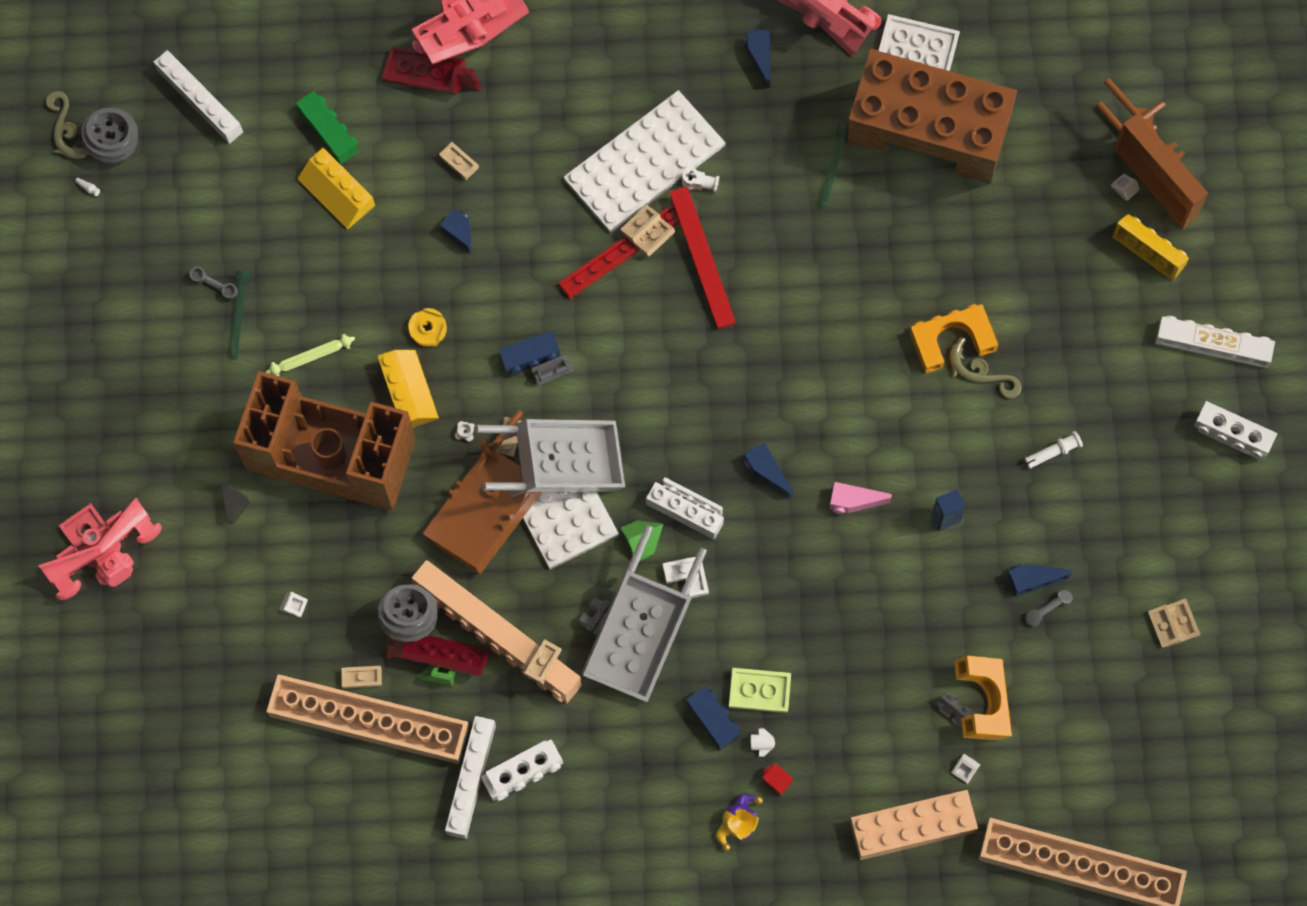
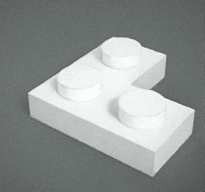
[663,557,709,598]

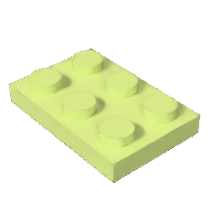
[729,668,791,713]

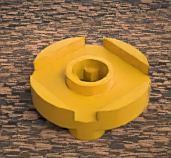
[408,308,447,346]

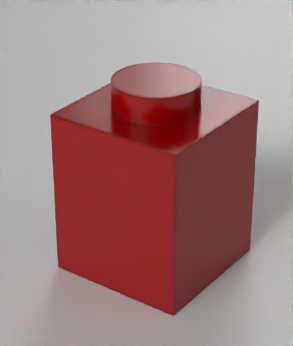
[762,763,793,797]

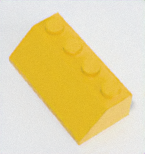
[298,148,375,230]
[1112,214,1189,281]
[378,350,439,428]

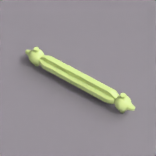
[266,334,355,376]

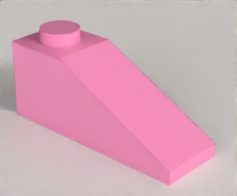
[830,482,892,514]

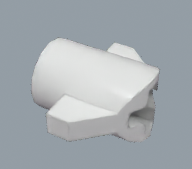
[751,728,775,756]

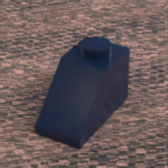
[440,209,473,253]

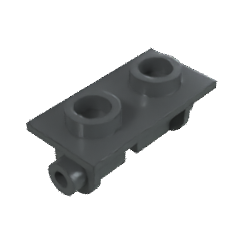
[531,354,573,386]
[936,693,974,729]

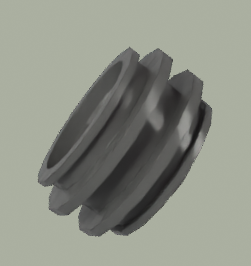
[82,108,138,163]
[378,584,437,642]

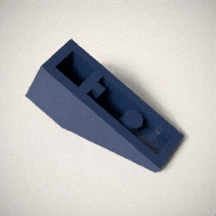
[744,30,771,88]
[743,443,793,498]
[1007,564,1072,597]

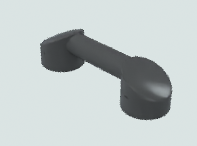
[190,266,238,299]
[1025,589,1073,628]

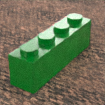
[296,91,358,165]

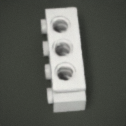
[1194,401,1277,459]
[646,478,724,540]
[481,740,563,801]

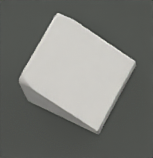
[1111,174,1139,201]
[279,592,308,617]
[951,754,980,784]

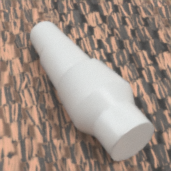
[75,178,100,196]

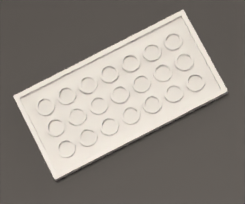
[563,90,725,233]

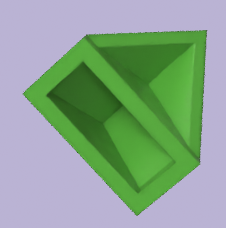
[621,520,663,561]
[415,665,456,686]

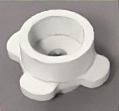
[455,421,475,442]

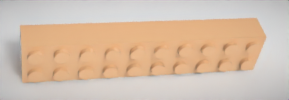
[412,560,582,703]
[267,674,469,764]
[979,818,1187,906]

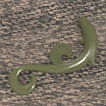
[46,91,89,159]
[950,337,1022,399]

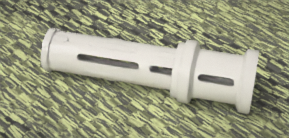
[1024,431,1083,469]

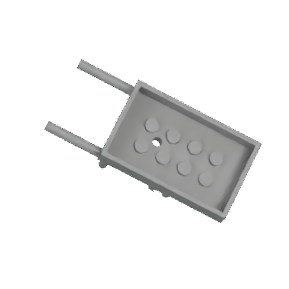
[474,419,625,497]
[582,524,707,702]

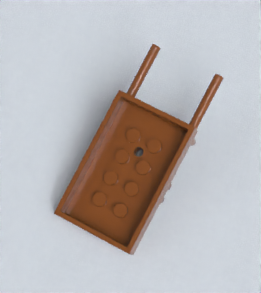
[1096,78,1208,229]
[423,410,542,574]

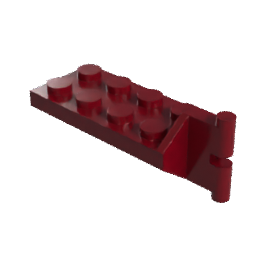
[382,46,481,95]
[385,635,491,676]

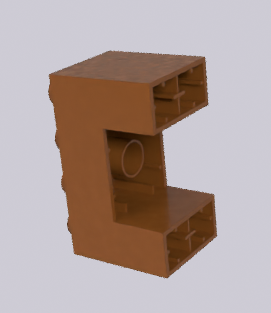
[848,49,1017,184]
[233,371,416,511]

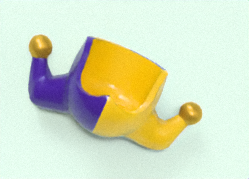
[716,794,763,852]

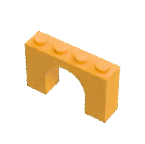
[910,304,998,374]
[954,656,1012,740]

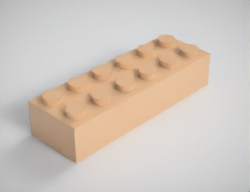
[850,790,978,860]

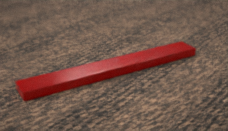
[669,186,736,330]
[558,204,680,299]

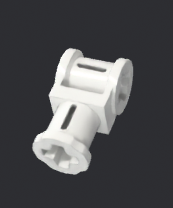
[682,168,720,193]

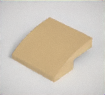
[620,205,675,257]
[1148,598,1200,648]

